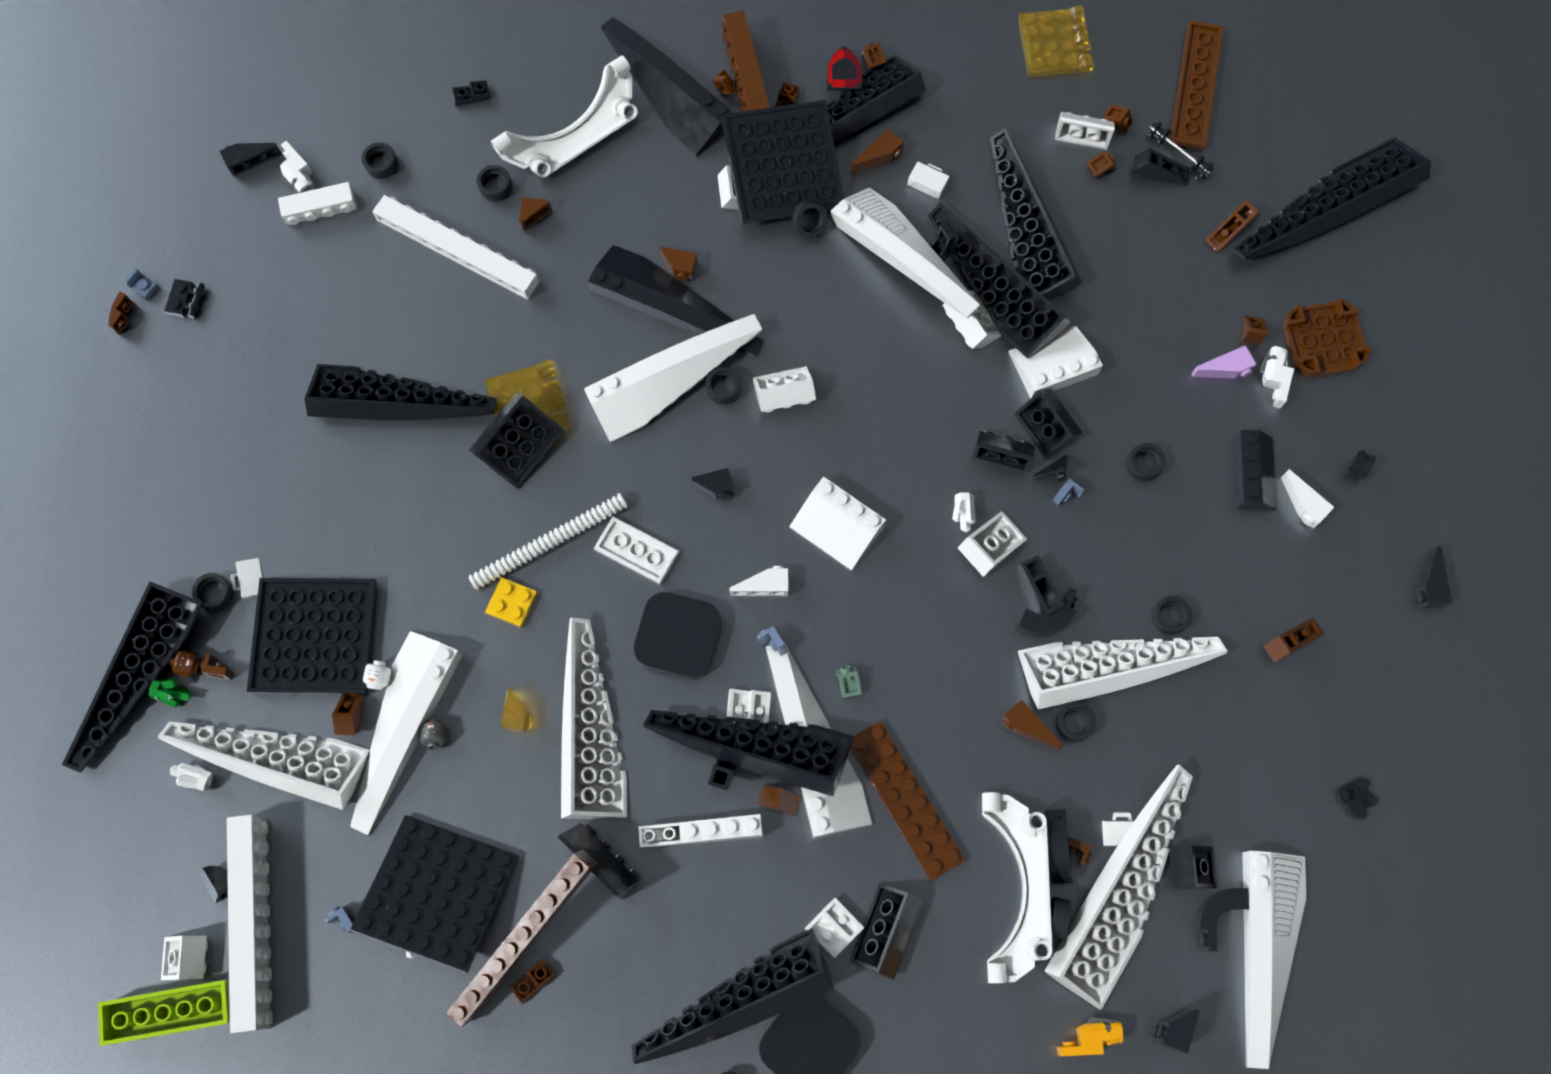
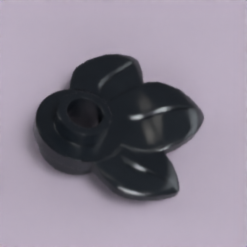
[1338,778,1379,819]

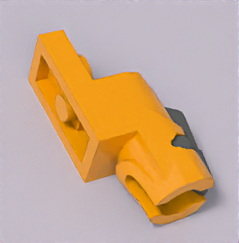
[1057,1017,1123,1056]

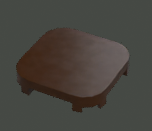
[1283,299,1371,377]

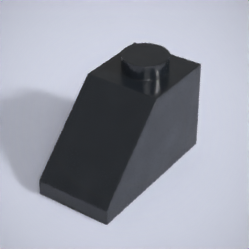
[691,468,734,500]

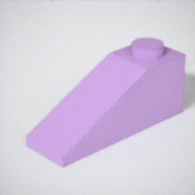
[1192,346,1256,379]

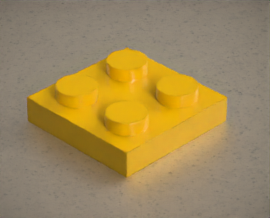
[485,577,537,628]

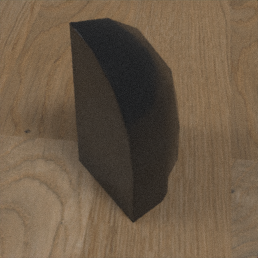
[202,866,228,903]

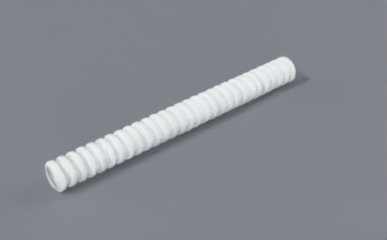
[469,493,628,590]

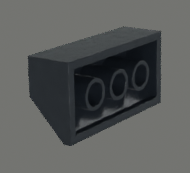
[1234,430,1276,510]
[849,883,924,980]

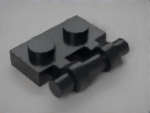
[164,279,205,318]

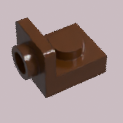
[861,43,887,70]
[711,70,736,95]
[1102,104,1133,133]
[1086,150,1117,179]
[201,654,233,680]
[1068,836,1092,866]

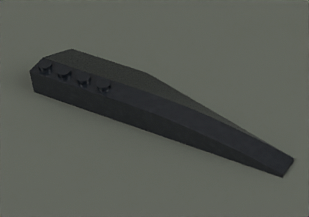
[1234,137,1431,260]

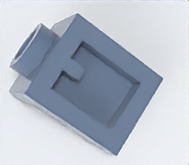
[124,268,159,300]
[1052,478,1084,505]
[757,626,788,656]
[325,906,355,933]

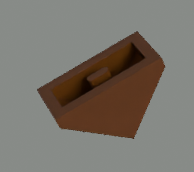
[519,198,552,231]
[1241,315,1269,345]
[757,785,801,816]

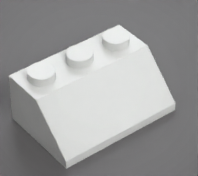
[1055,112,1115,150]
[942,291,1002,349]
[753,366,816,412]

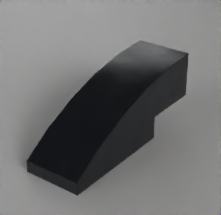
[1021,555,1065,615]

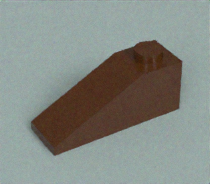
[851,128,904,174]
[1205,200,1260,252]
[1263,618,1324,662]
[1002,700,1063,751]

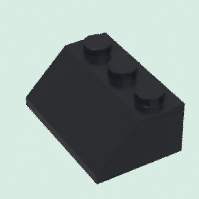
[1014,388,1083,458]
[972,431,1035,472]

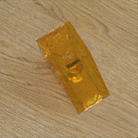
[500,688,532,734]

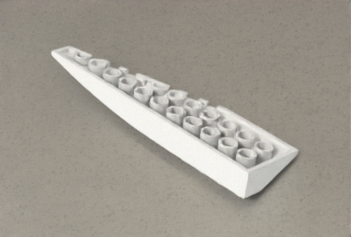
[1045,765,1193,1010]

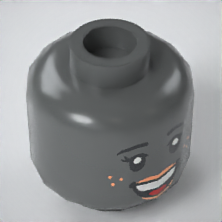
[420,719,447,750]

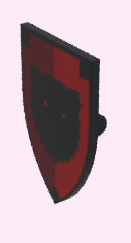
[827,46,862,90]

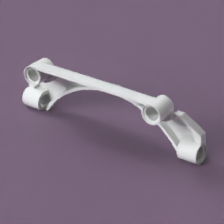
[490,55,638,177]
[982,792,1053,983]

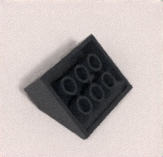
[469,392,565,488]
[558,823,640,900]

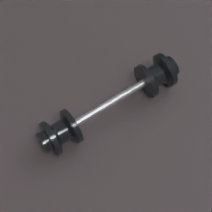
[1148,122,1214,178]

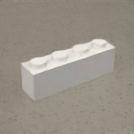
[278,182,357,225]

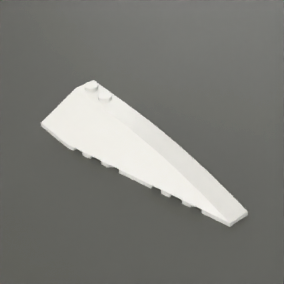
[584,314,763,443]
[350,631,463,835]
[1018,637,1227,709]
[766,642,872,839]

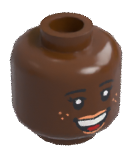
[169,650,202,678]

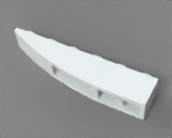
[638,814,763,848]

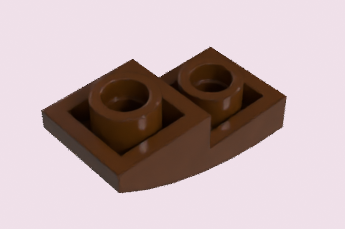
[775,82,800,107]
[108,292,133,335]
[509,958,555,1005]

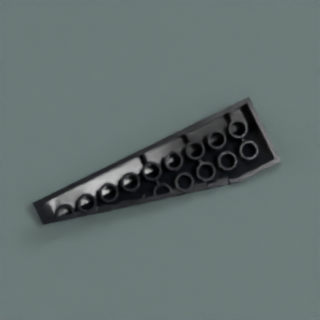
[990,128,1082,299]
[928,202,1070,359]
[304,364,497,420]
[62,581,203,773]

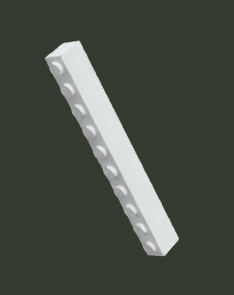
[372,195,539,300]

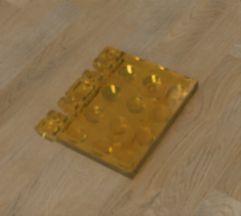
[1018,6,1094,77]
[485,360,572,431]

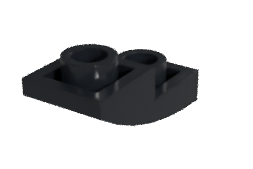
[451,80,490,106]

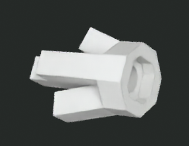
[952,493,976,532]
[170,763,214,792]

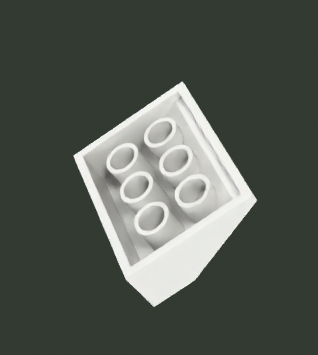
[1009,326,1103,399]
[790,477,886,571]

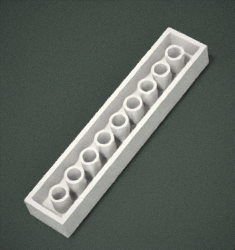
[227,815,273,1033]

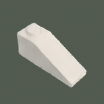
[1281,469,1334,528]
[730,566,788,596]

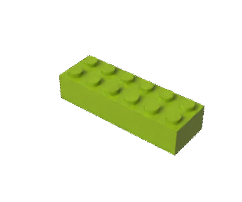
[98,980,230,1046]

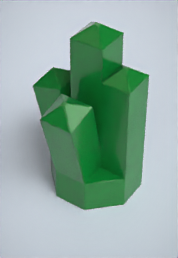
[149,678,192,708]

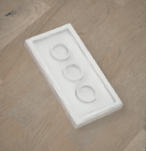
[594,516,680,585]

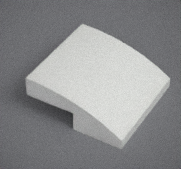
[727,689,771,723]
[805,898,864,959]

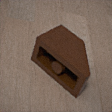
[660,247,698,281]
[332,694,363,736]

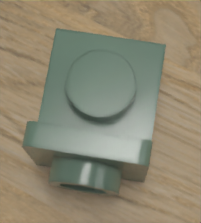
[836,665,862,698]

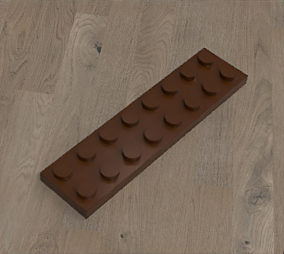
[1170,20,1224,150]
[850,720,965,882]

